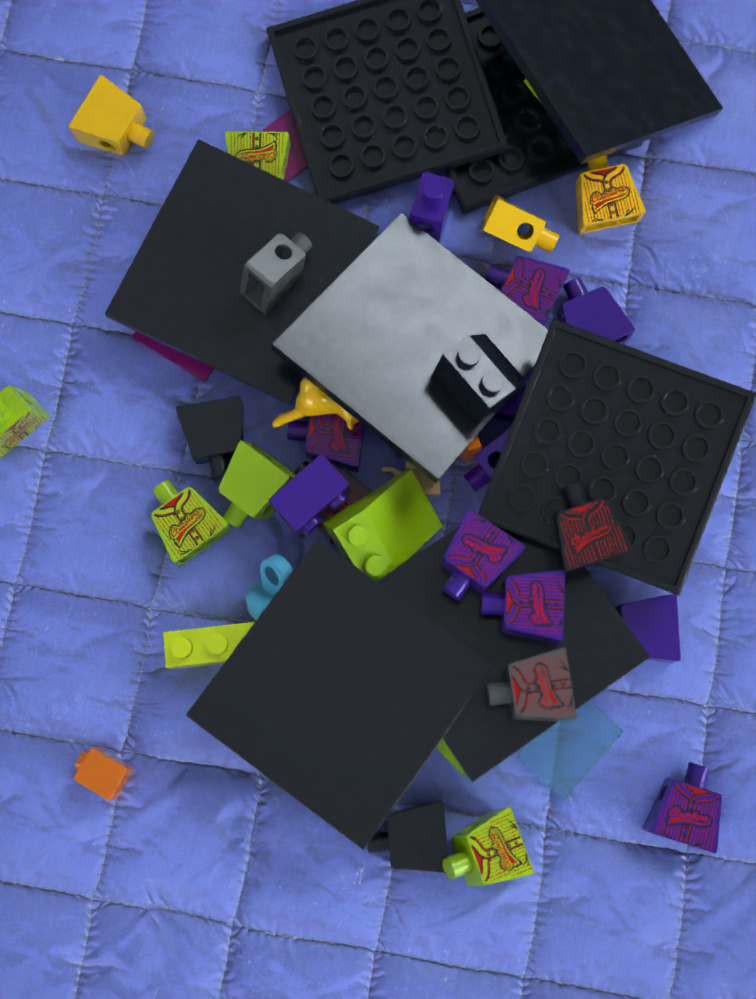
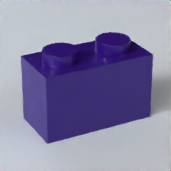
[268,453,350,536]

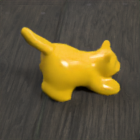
[272,378,359,430]

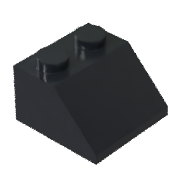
[433,334,528,425]

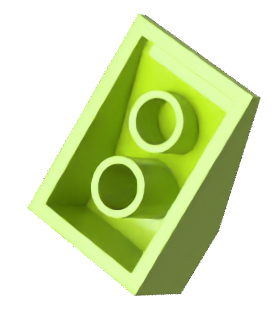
[323,468,443,582]

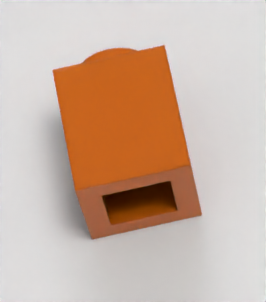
[73,747,134,801]

